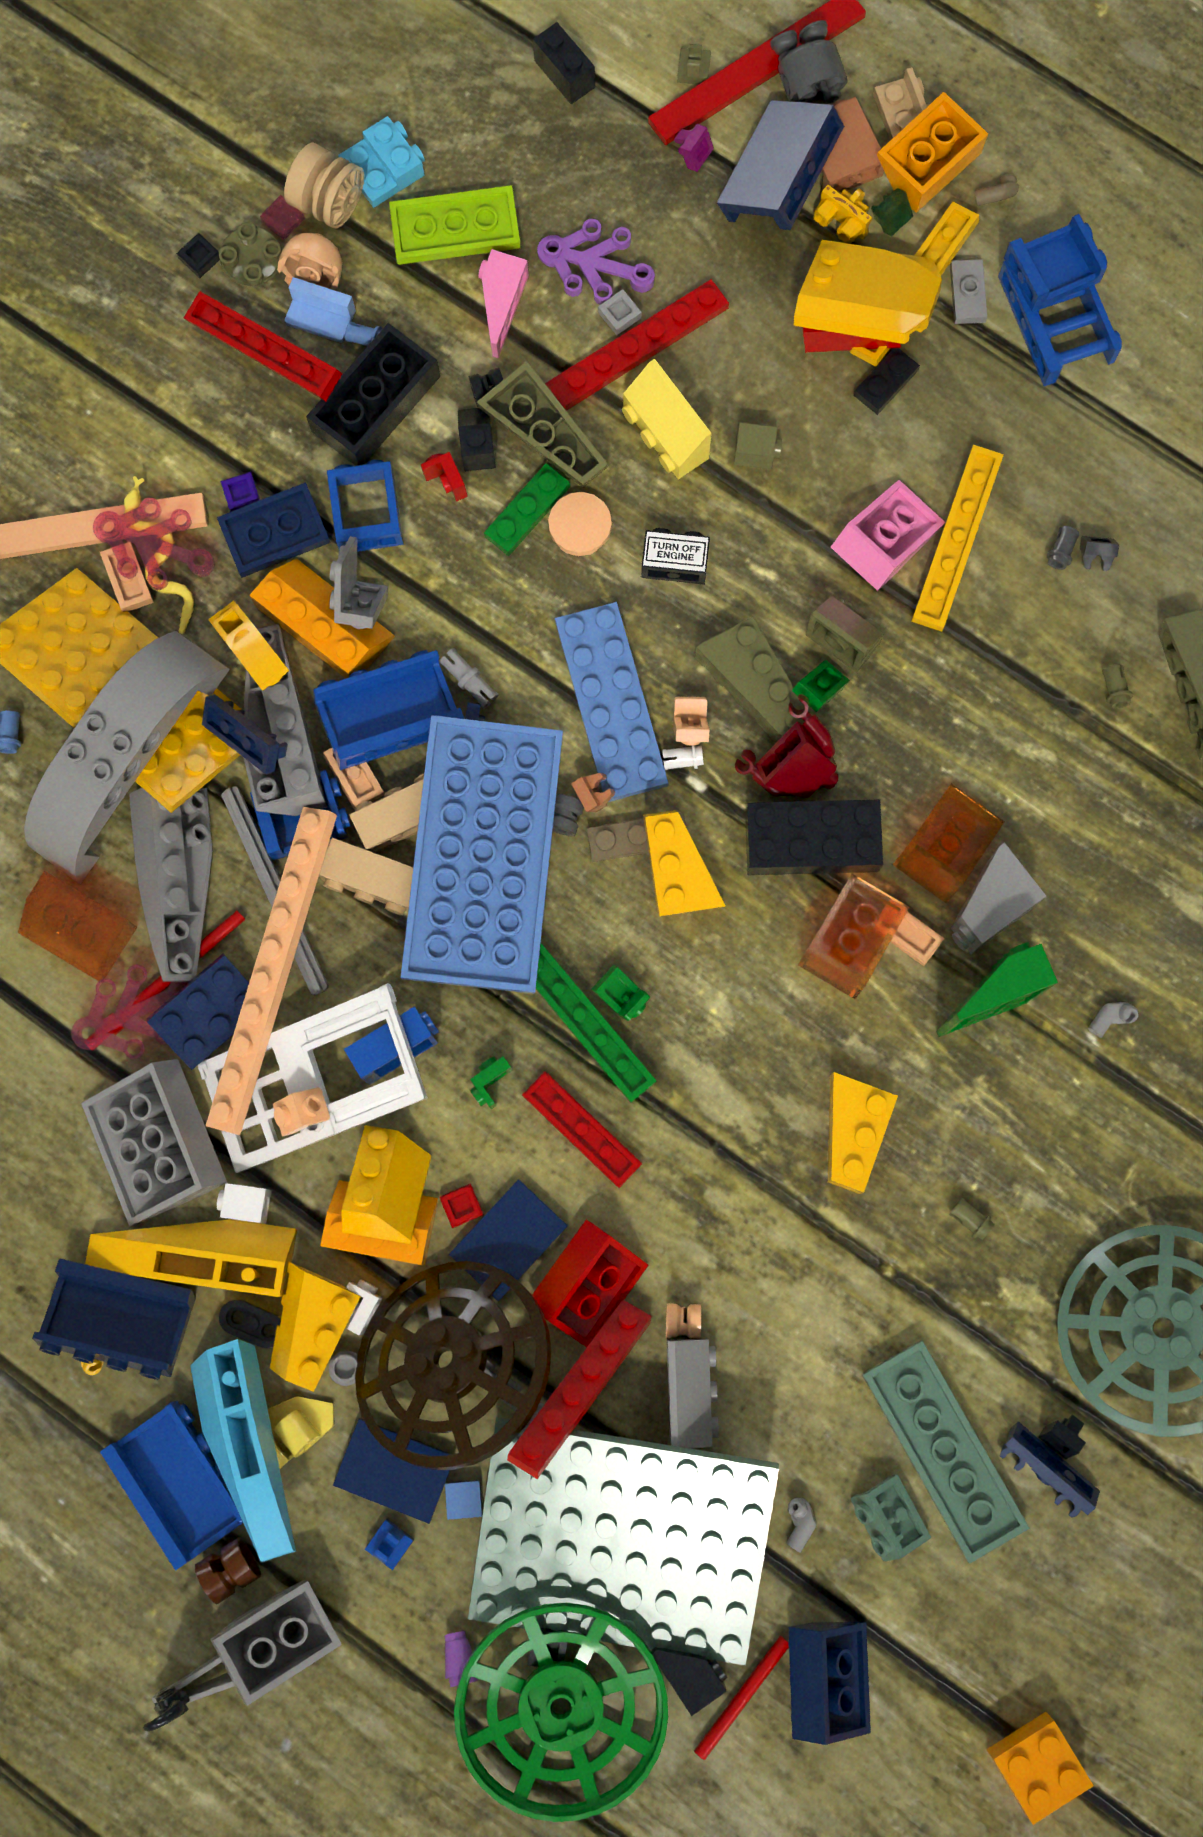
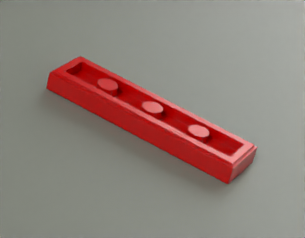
[522,1071,642,1188]

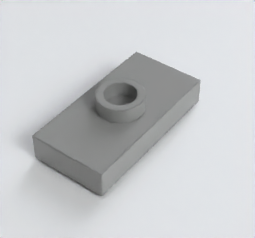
[950,259,987,324]

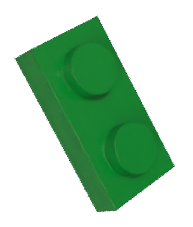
[792,660,850,712]

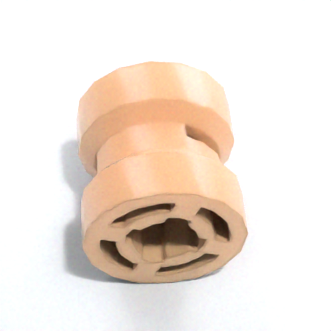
[666,1303,701,1339]

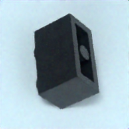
[533,22,595,104]

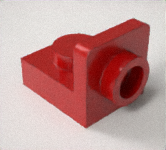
[421,452,468,502]

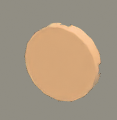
[548,492,612,556]

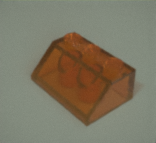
[18,871,138,983]

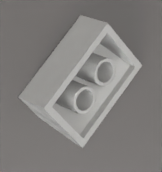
[667,1338,719,1449]

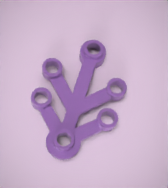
[537,219,655,305]

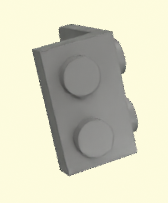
[329,536,388,629]

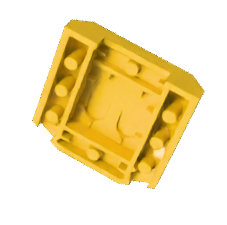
[794,240,942,344]

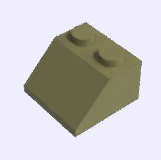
[806,596,884,673]

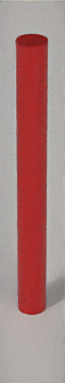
[694,1635,789,1760]

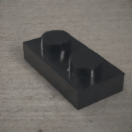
[853,348,920,415]

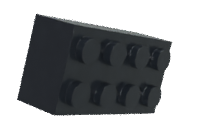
[306,323,441,466]
[745,799,883,875]

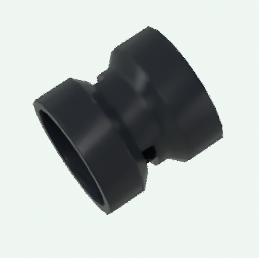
[468,368,503,407]

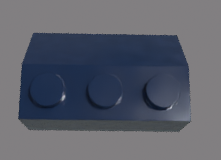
[788,1622,871,1745]

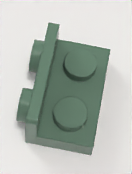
[851,1474,931,1562]

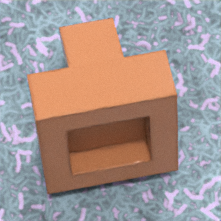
[571,773,615,812]

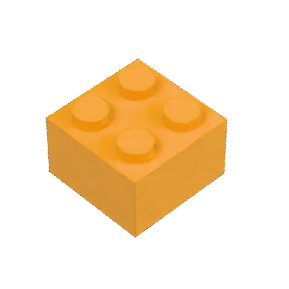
[986,1712,1094,1825]

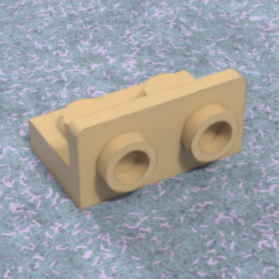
[873,67,930,140]

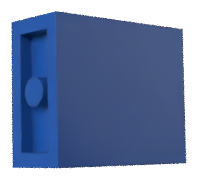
[1004,214,1107,311]
[250,770,351,861]

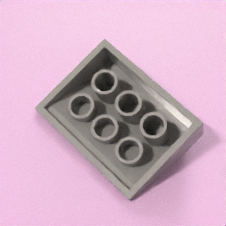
[81,1059,227,1227]

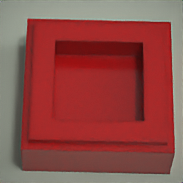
[439,1184,484,1228]

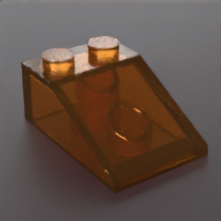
[892,783,1005,903]
[798,873,910,999]

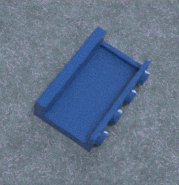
[313,650,464,771]
[100,1401,243,1571]

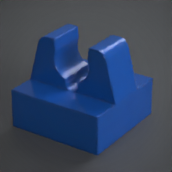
[365,1519,414,1570]

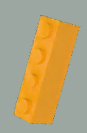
[249,558,395,679]

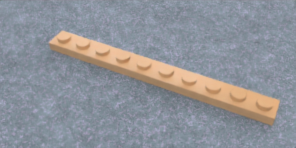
[206,807,337,1135]

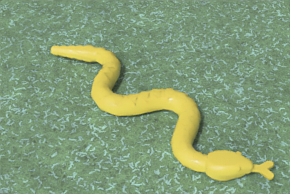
[124,476,194,634]

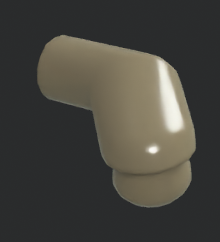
[975,174,1019,206]

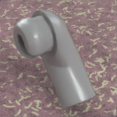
[1088,1002,1138,1038]

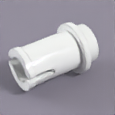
[662,745,704,770]

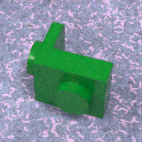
[591,965,650,1021]
[470,1056,512,1109]

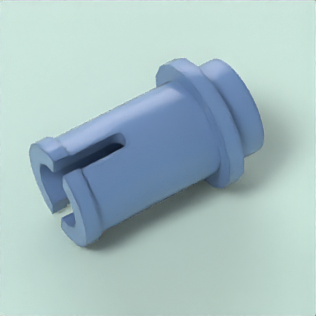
[345,321,382,346]
[0,710,21,754]

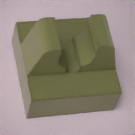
[677,44,711,85]

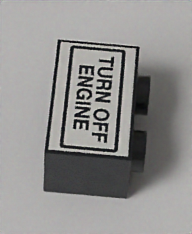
[641,528,710,585]

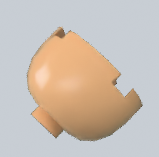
[277,233,343,290]

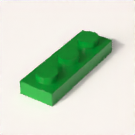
[484,463,570,556]

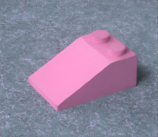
[831,480,946,591]

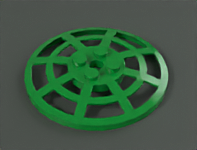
[454,1603,668,1822]

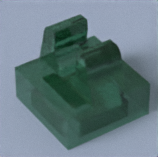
[871,188,913,236]

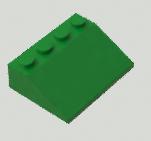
[936,942,1058,1037]

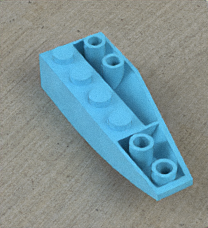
[190,1339,296,1562]

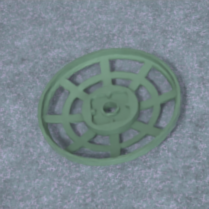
[1057,1225,1203,1437]

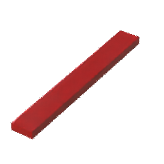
[648,0,866,146]

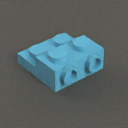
[338,116,425,208]

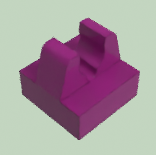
[674,124,714,172]

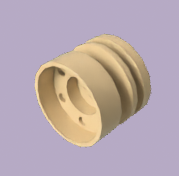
[284,142,364,229]

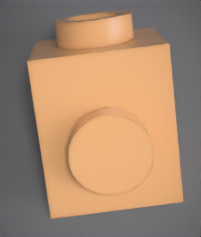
[673,696,710,745]
[272,1087,330,1136]

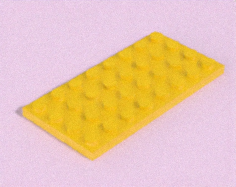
[0,568,242,813]

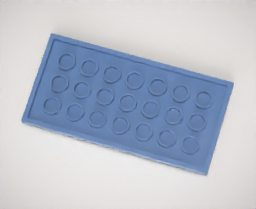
[400,715,563,994]

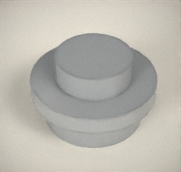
[329,1351,358,1386]

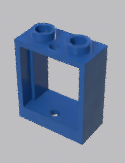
[327,460,404,552]
[344,1006,439,1085]

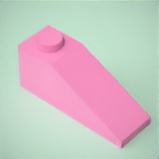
[479,249,529,358]

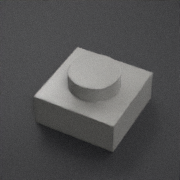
[598,289,642,335]

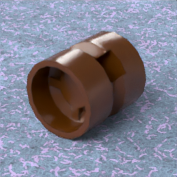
[195,1537,261,1604]

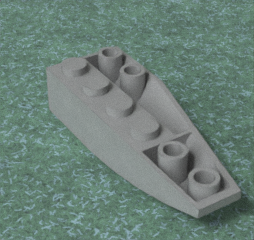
[243,623,327,816]
[129,788,213,982]

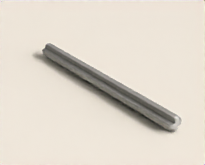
[222,786,329,995]

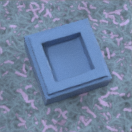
[445,1480,483,1520]

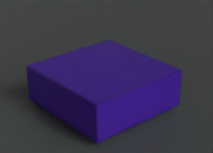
[220,472,260,512]

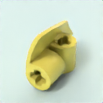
[268,1396,334,1469]

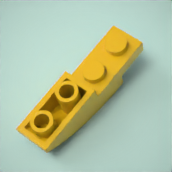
[208,600,289,691]

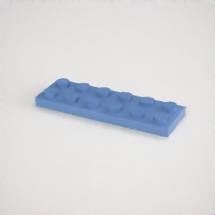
[555,602,668,802]

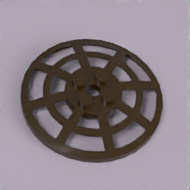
[355,1261,551,1470]

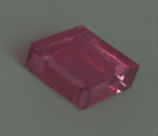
[260,195,305,240]

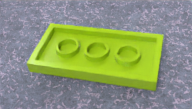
[389,185,521,265]

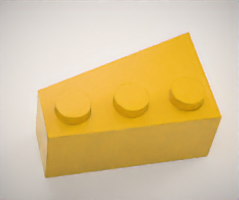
[643,810,726,916]
[828,1072,898,1194]
[270,1261,361,1392]

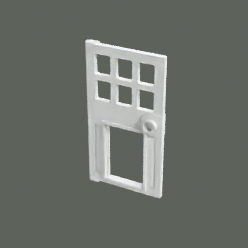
[198,983,428,1173]

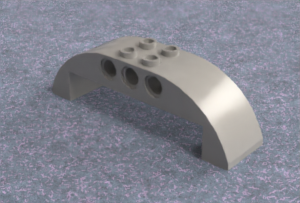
[24,631,230,884]

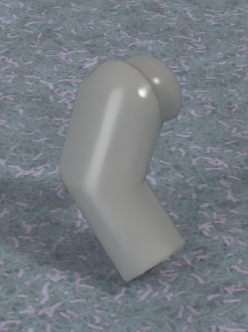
[786,1498,816,1553]

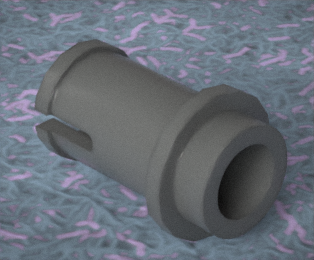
[1047,526,1080,570]

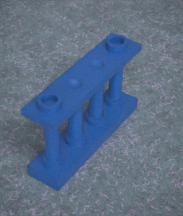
[998,261,1122,386]

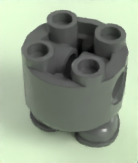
[770,20,848,104]

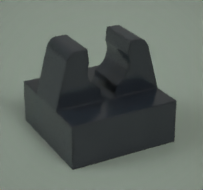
[1080,536,1119,571]
[1038,1414,1086,1459]

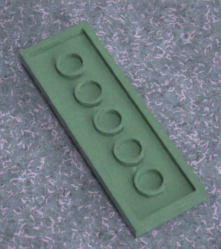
[862,1340,1030,1564]

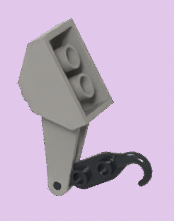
[143,1580,342,1732]

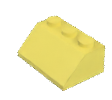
[622,359,711,480]

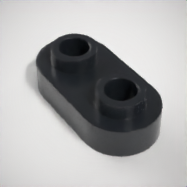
[219,1300,281,1349]

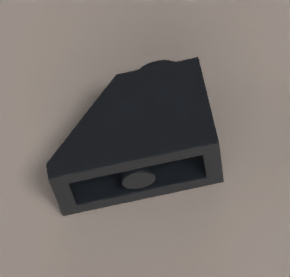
[457,408,496,472]
[651,1647,728,1716]

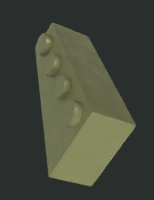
[476,361,608,487]

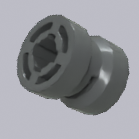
[552,794,584,836]

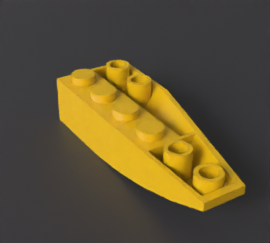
[85,1219,297,1297]

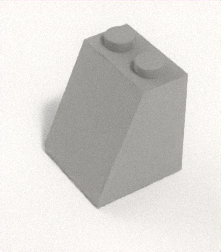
[951,842,1046,954]

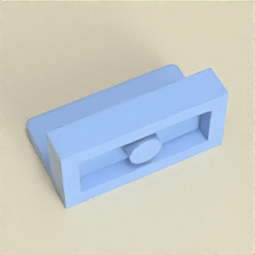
[285,277,356,343]

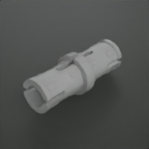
[439,648,499,709]

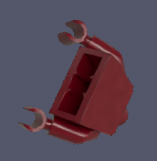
[735,694,839,798]

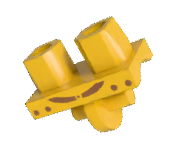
[814,185,872,244]

